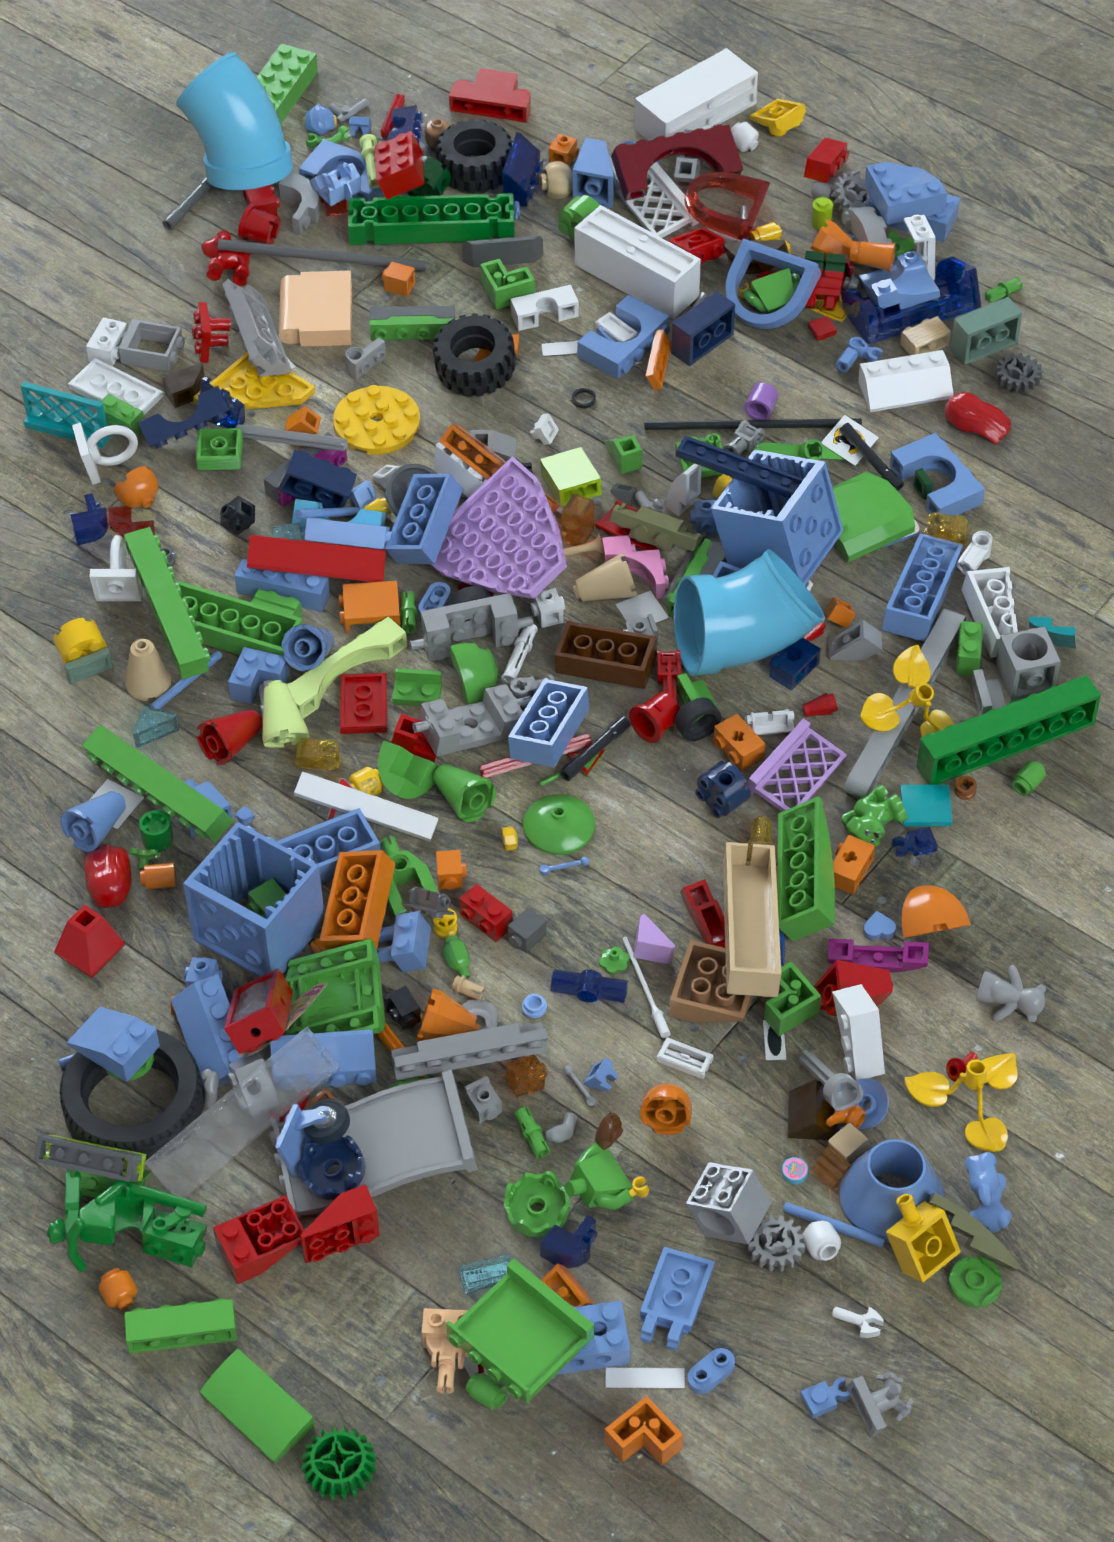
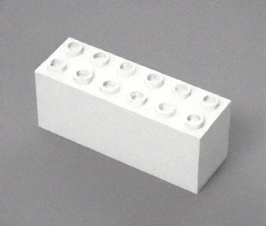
[634,48,758,141]
[574,205,701,319]

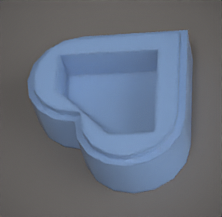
[863,911,896,940]

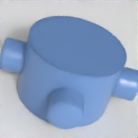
[234,807,255,825]

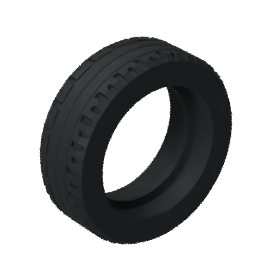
[59,1029,204,1164]

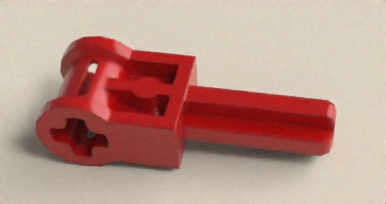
[657,649,681,702]

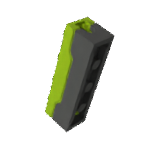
[33,1135,147,1182]

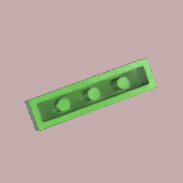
[125,1298,237,1354]

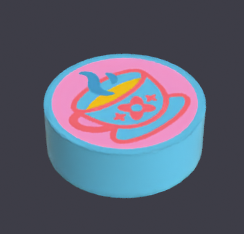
[782,1157,808,1184]

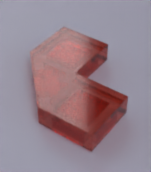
[109,506,155,538]

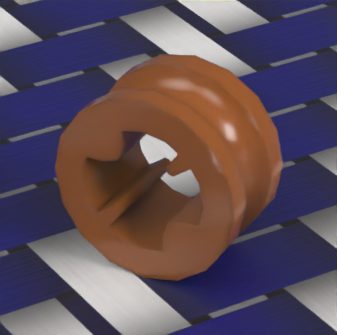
[954,776,977,800]

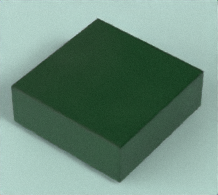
[913,468,933,500]

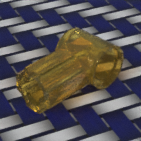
[747,816,773,861]

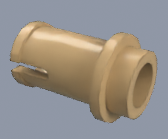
[451,975,485,1000]

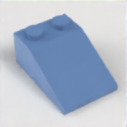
[66,1007,160,1082]

